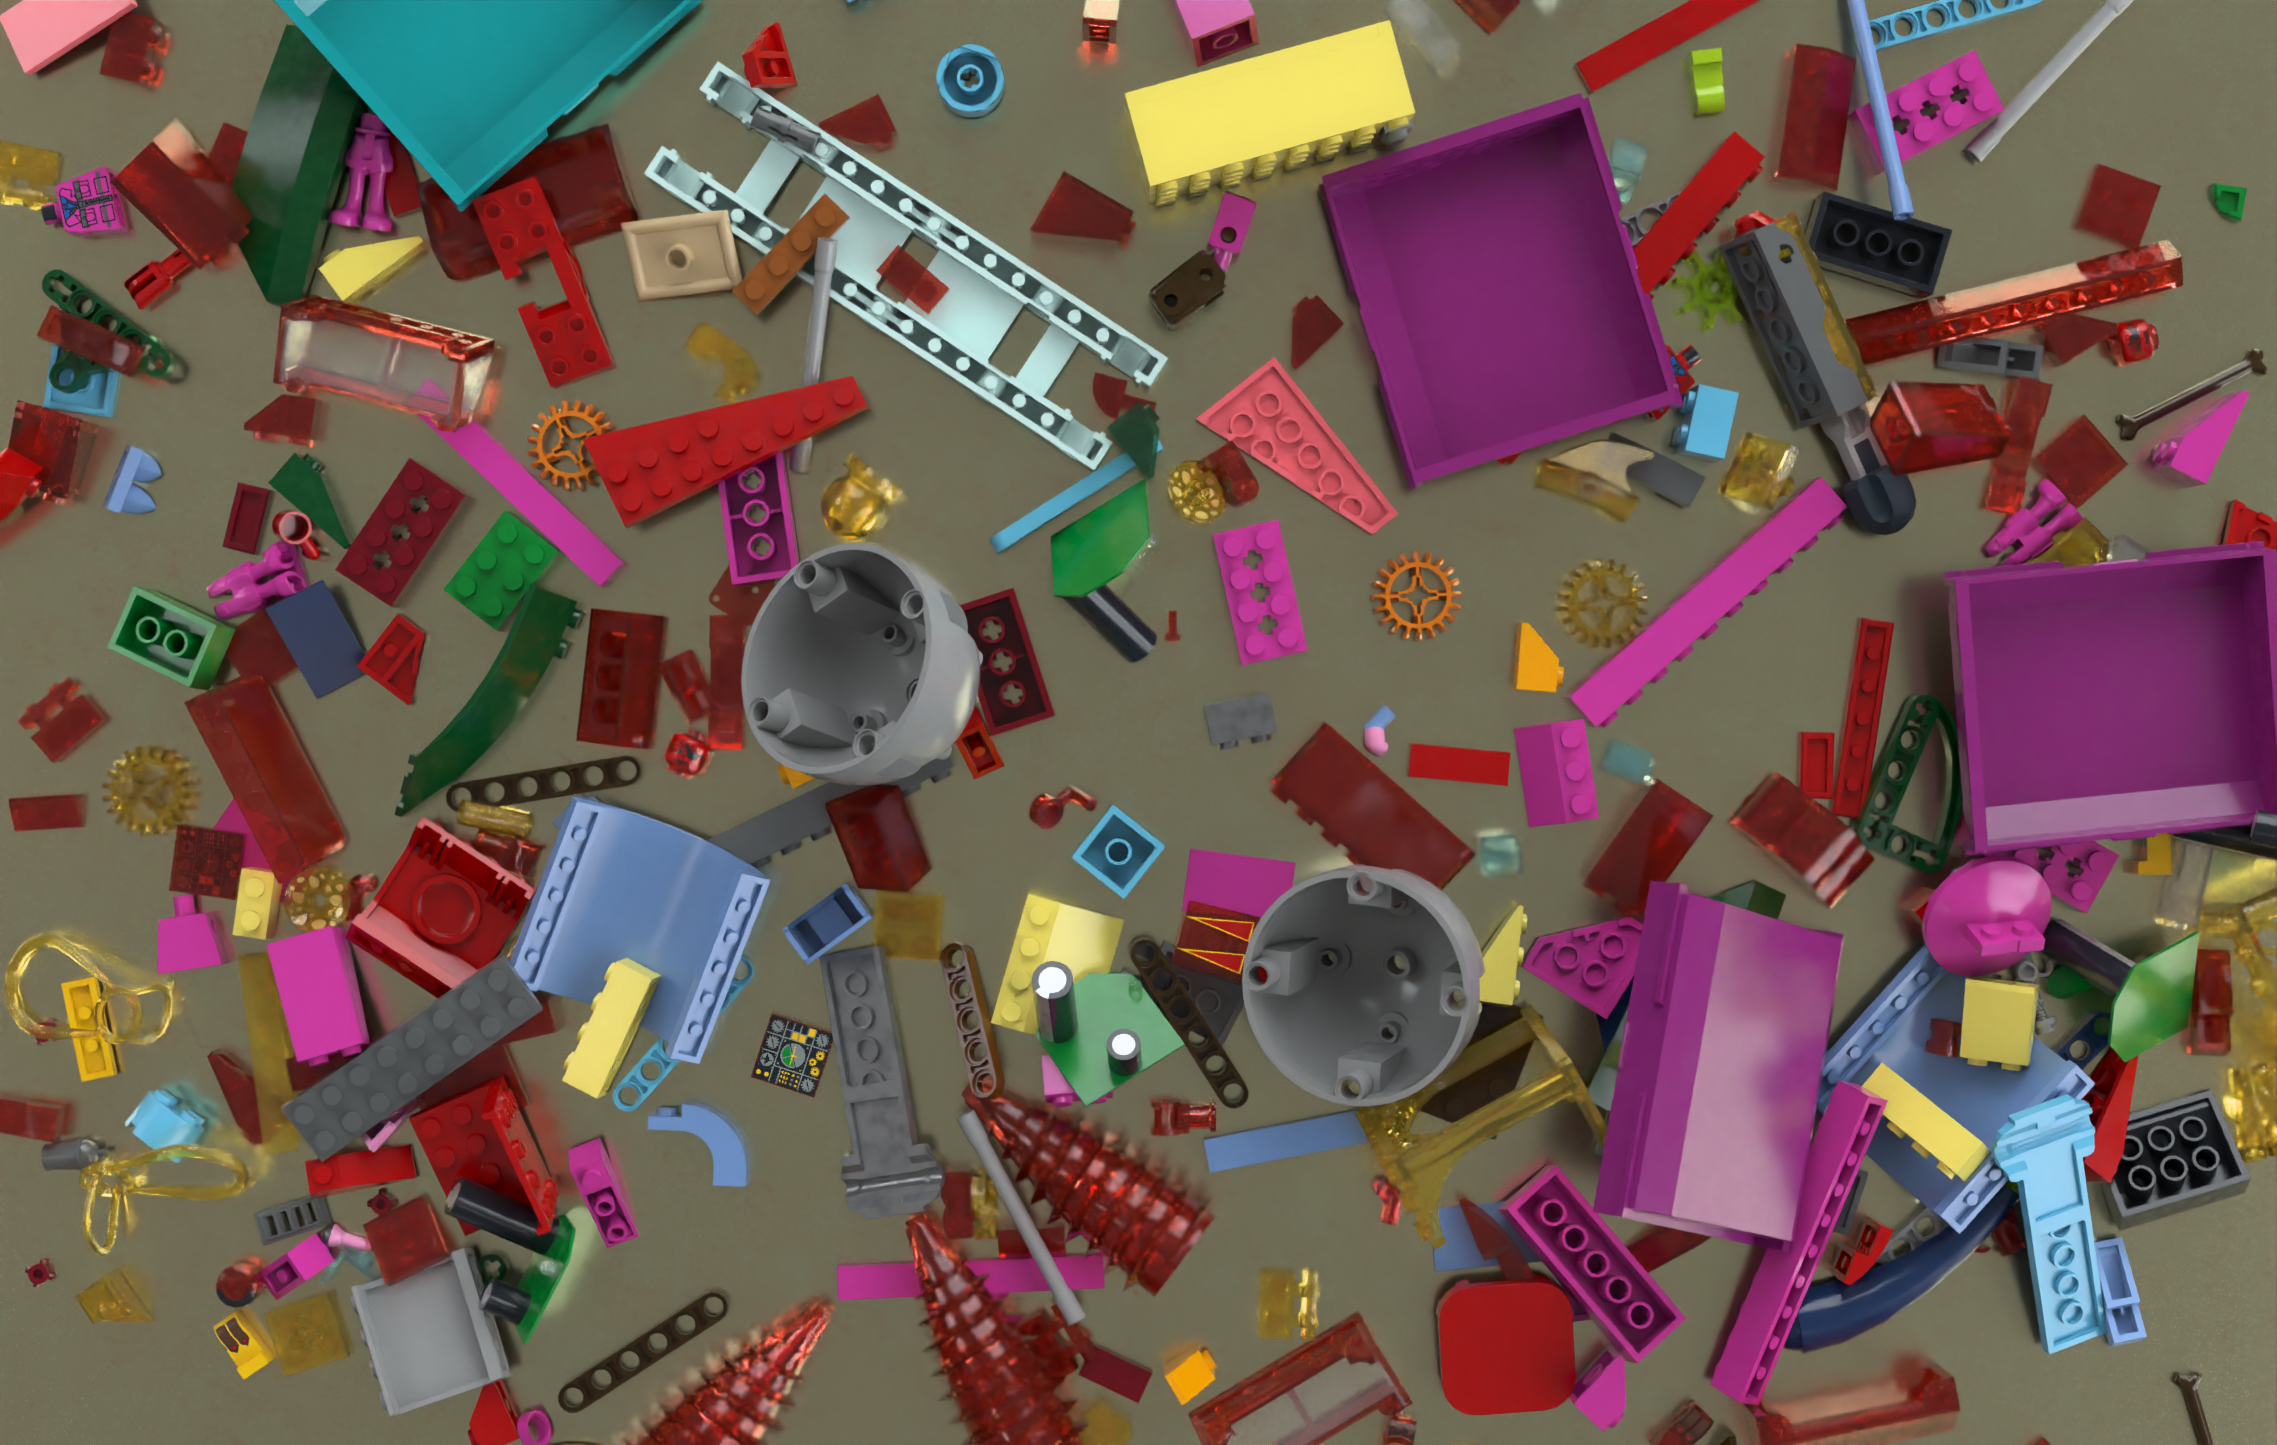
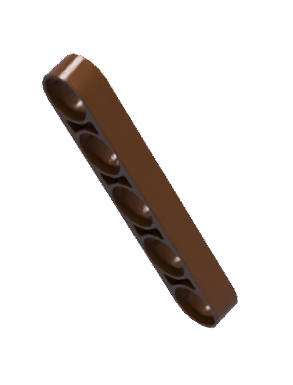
[940,943,1005,1100]

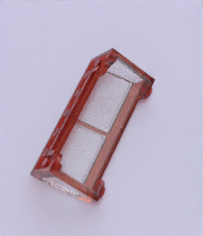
[273,294,495,432]
[1188,1313,1413,1445]

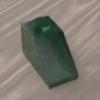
[1107,402,1160,480]

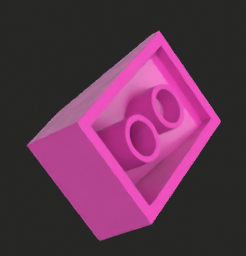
[2152,390,2250,488]

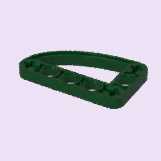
[1853,694,1963,873]

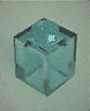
[1600,739,1655,784]
[1480,833,1524,878]

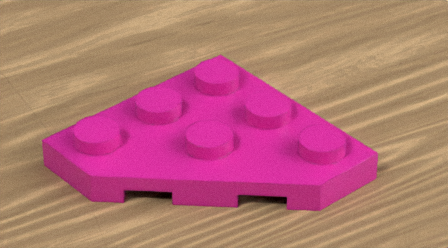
[1521,916,1643,1019]

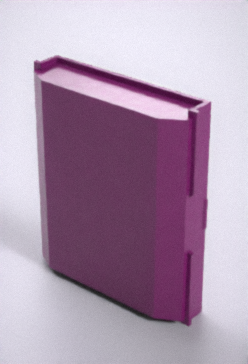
[1318,93,1684,490]
[1943,541,2277,855]
[1593,881,1845,1252]

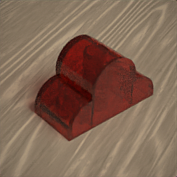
[1732,772,1875,910]

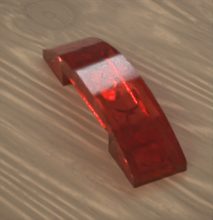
[1985,377,2053,514]
[708,615,745,750]

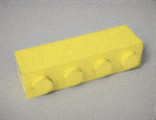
[562,958,662,1099]
[1862,1063,1991,1182]

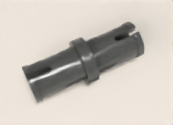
[750,106,821,154]

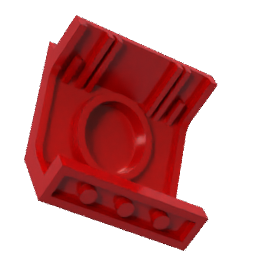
[345,816,536,998]

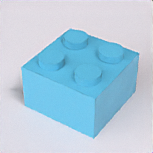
[1672,384,1739,463]
[1071,804,1166,899]

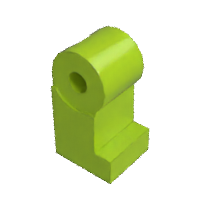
[1686,48,1725,115]

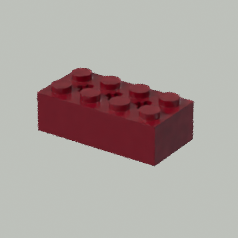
[335,458,472,608]
[960,588,1055,736]

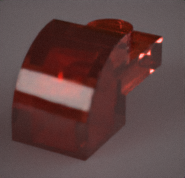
[1093,372,1156,422]

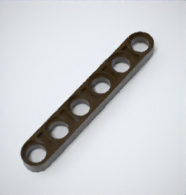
[446,756,643,813]
[1129,937,1249,1109]
[558,1290,729,1413]

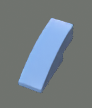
[2095,1237,2147,1347]

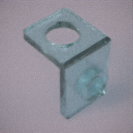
[1609,138,1648,202]
[319,1247,383,1285]

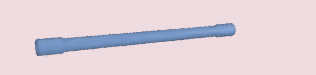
[1847,0,1914,220]

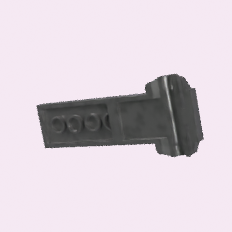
[819,945,945,1220]

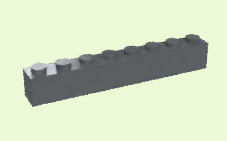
[707,756,955,869]

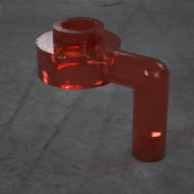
[1029,786,1097,829]

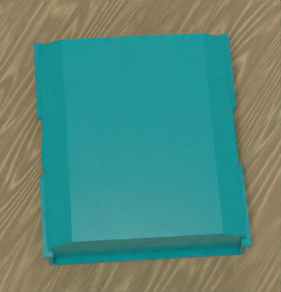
[271,0,702,213]

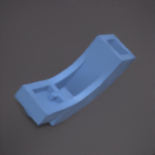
[647,1101,750,1187]

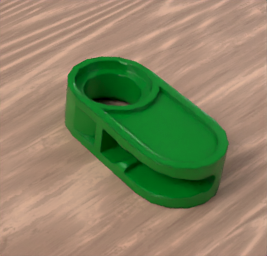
[2043,965,2094,1000]

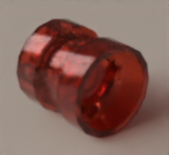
[1924,1018,1962,1058]

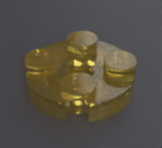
[971,1173,998,1240]

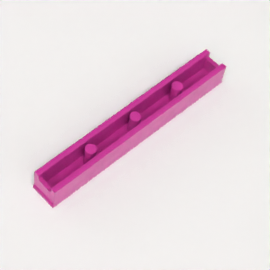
[406,378,627,587]

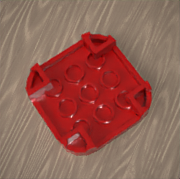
[1436,1275,1576,1416]

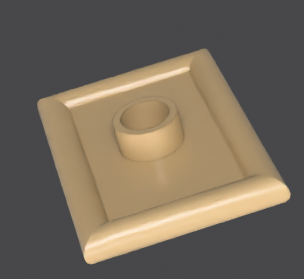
[621,209,742,301]

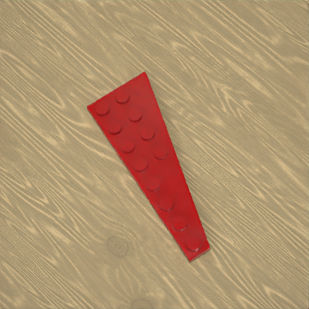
[583,376,869,529]

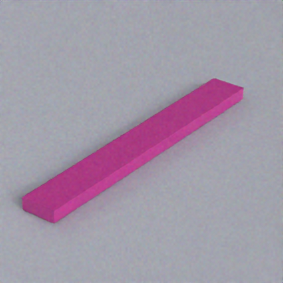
[837,1253,1105,1300]

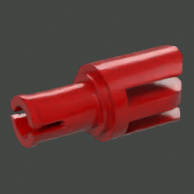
[122,244,197,310]

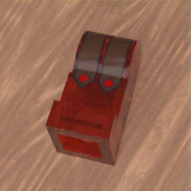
[1196,440,1259,507]
[1649,1402,1714,1445]

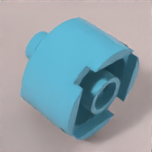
[936,44,1005,118]
[124,1089,205,1163]

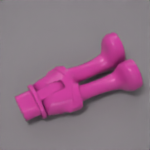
[329,113,394,232]

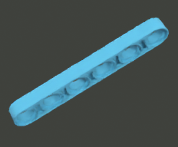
[1855,0,2043,51]
[989,434,1163,553]
[613,956,754,1112]

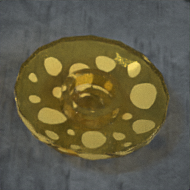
[1167,460,1227,523]
[284,868,350,932]

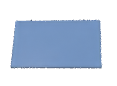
[1429,1202,1541,1272]

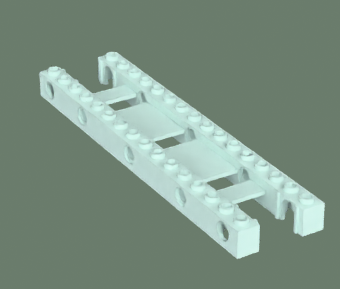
[644,61,1168,472]

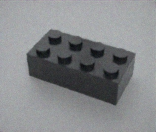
[1800,191,1952,298]

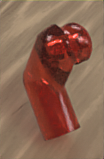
[342,874,375,921]
[1373,1177,1404,1226]

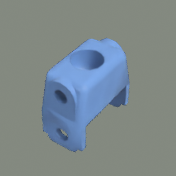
[782,882,873,965]

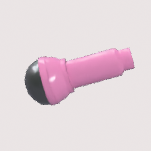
[321,1224,373,1252]

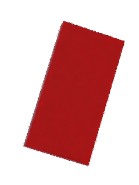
[1798,732,1835,799]

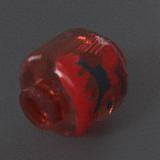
[2106,318,2159,365]
[663,728,712,780]

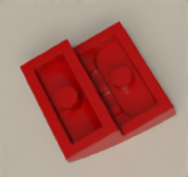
[1831,1217,1893,1285]

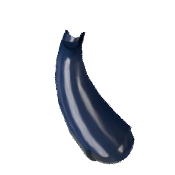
[1783,1184,2020,1354]

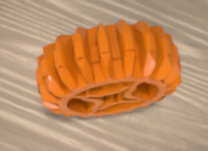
[527,400,614,491]
[1372,551,1462,641]

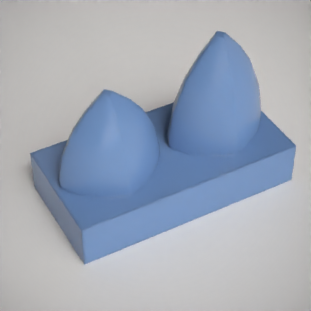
[102,444,162,514]

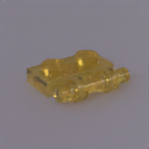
[0,140,62,208]
[1258,1270,1321,1341]

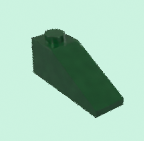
[268,453,354,550]

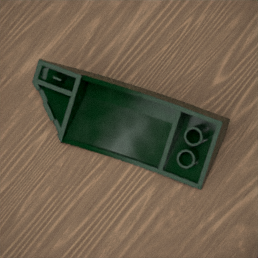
[225,24,366,312]
[395,584,583,817]

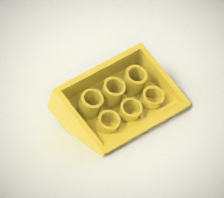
[991,892,1124,1035]

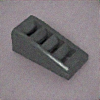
[254,1195,332,1246]

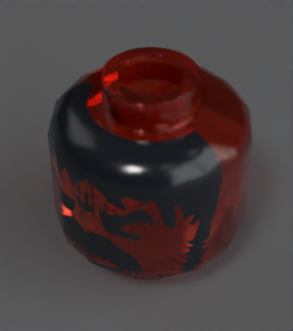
[215,1262,264,1308]

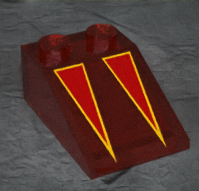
[1171,900,1268,987]

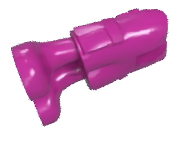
[1985,478,2086,566]
[206,540,307,619]

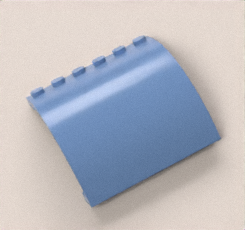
[510,796,771,1064]
[1817,945,2095,1234]

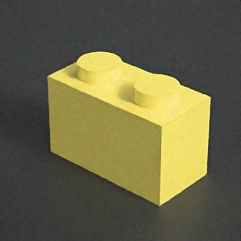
[232,867,284,940]

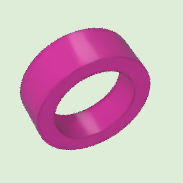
[517,1410,552,1445]

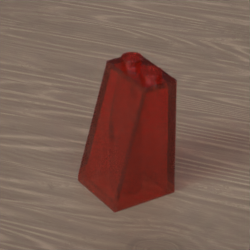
[110,118,254,270]
[1870,381,2012,476]
[1582,777,1713,916]

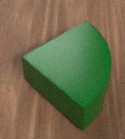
[2210,183,2247,222]

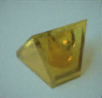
[75,1267,155,1324]

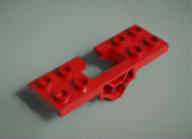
[472,175,614,387]

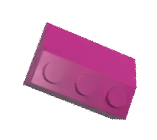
[1514,718,1599,827]

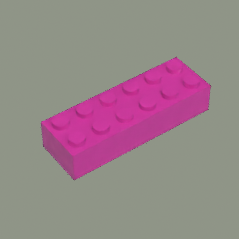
[1498,1165,1687,1363]

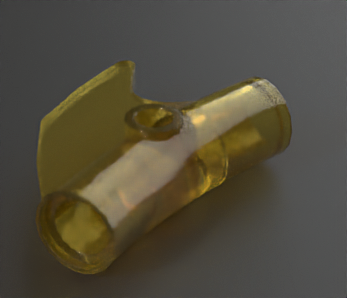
[1538,439,1654,523]

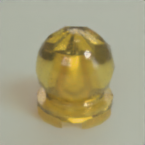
[820,454,904,541]

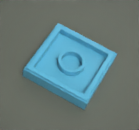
[43,341,119,418]

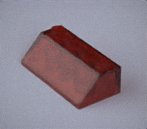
[1770,44,1856,191]
[576,608,664,749]

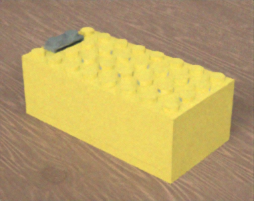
[1123,20,1415,206]

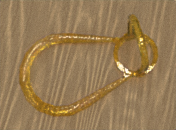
[4,933,174,1045]
[78,1144,251,1256]

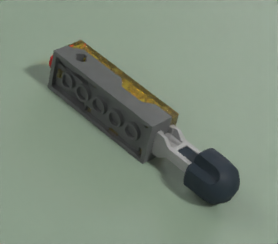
[1718,210,1916,535]

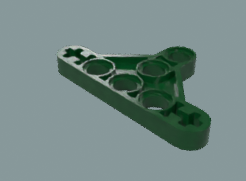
[42,269,176,394]

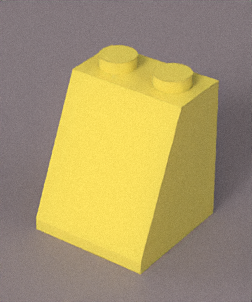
[1960,976,2040,1071]

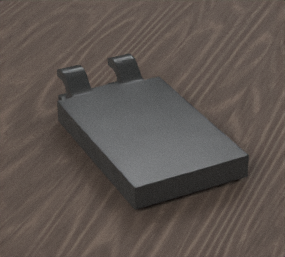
[1120,941,1244,1046]

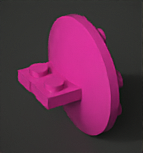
[1922,856,2052,977]

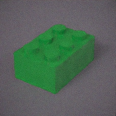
[443,510,563,632]
[107,586,236,691]

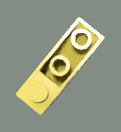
[1479,905,1528,1007]

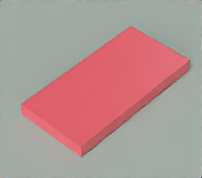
[0,0,138,75]

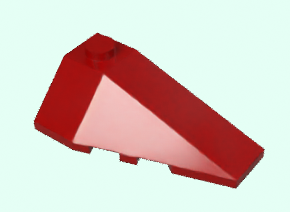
[0,447,43,522]
[2081,1048,2138,1183]

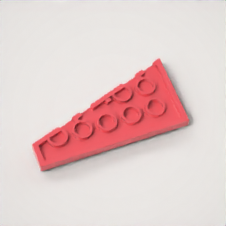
[1196,357,1399,535]

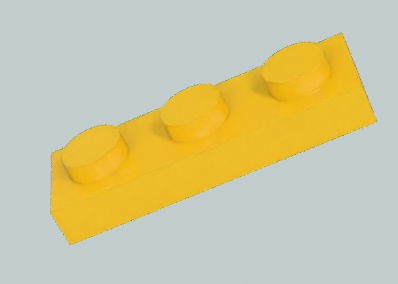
[61,976,118,1082]

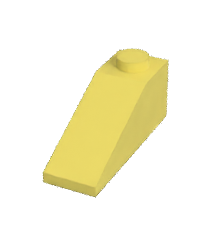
[318,236,429,304]

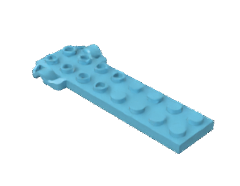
[1991,1094,2107,1355]

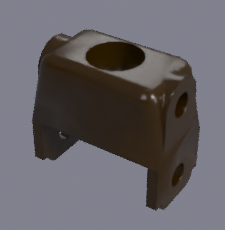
[1148,250,1226,330]

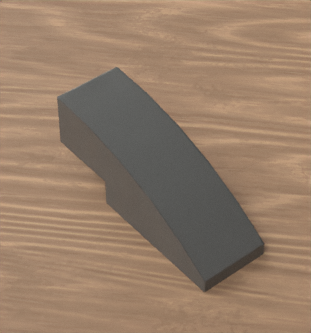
[1937,333,2046,382]
[1597,432,1706,508]

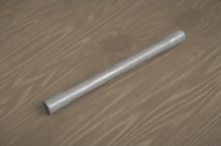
[1965,0,2134,163]
[789,238,838,473]
[956,1109,1086,1326]

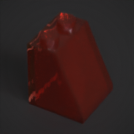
[1030,171,1136,249]
[8,400,100,505]

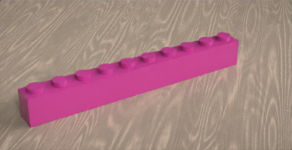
[1566,477,1847,728]
[1710,1080,1888,1405]

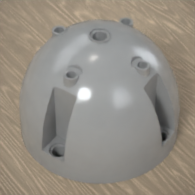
[741,543,983,785]
[1242,864,1485,1106]

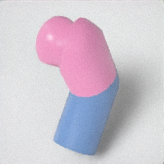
[1364,705,1396,756]

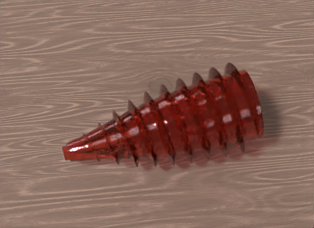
[961,1082,1216,1297]
[905,1213,1089,1445]
[621,1304,830,1445]

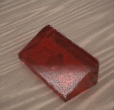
[659,649,719,726]
[9,794,83,831]

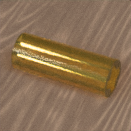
[456,800,529,838]

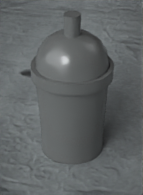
[42,1137,108,1171]

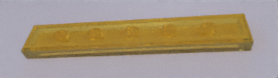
[238,952,299,1156]

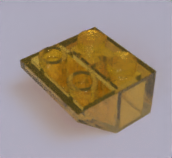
[874,889,945,961]

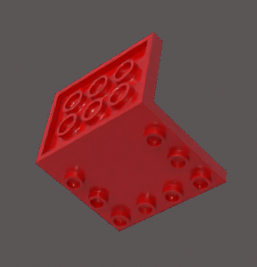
[409,1076,559,1236]

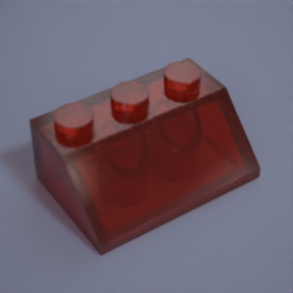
[825,784,931,892]

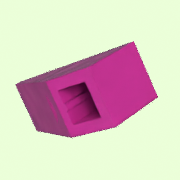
[568,1138,638,1248]

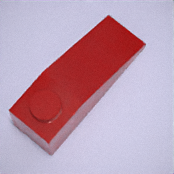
[305,1145,417,1198]

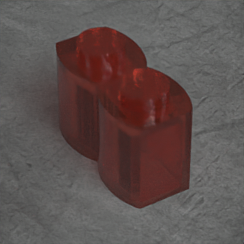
[941,1166,977,1240]

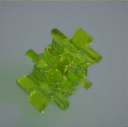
[1672,248,1743,330]

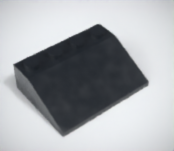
[2101,1090,2251,1231]

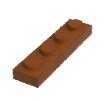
[732,194,850,316]

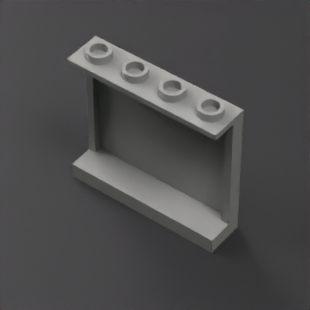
[350,1248,512,1416]

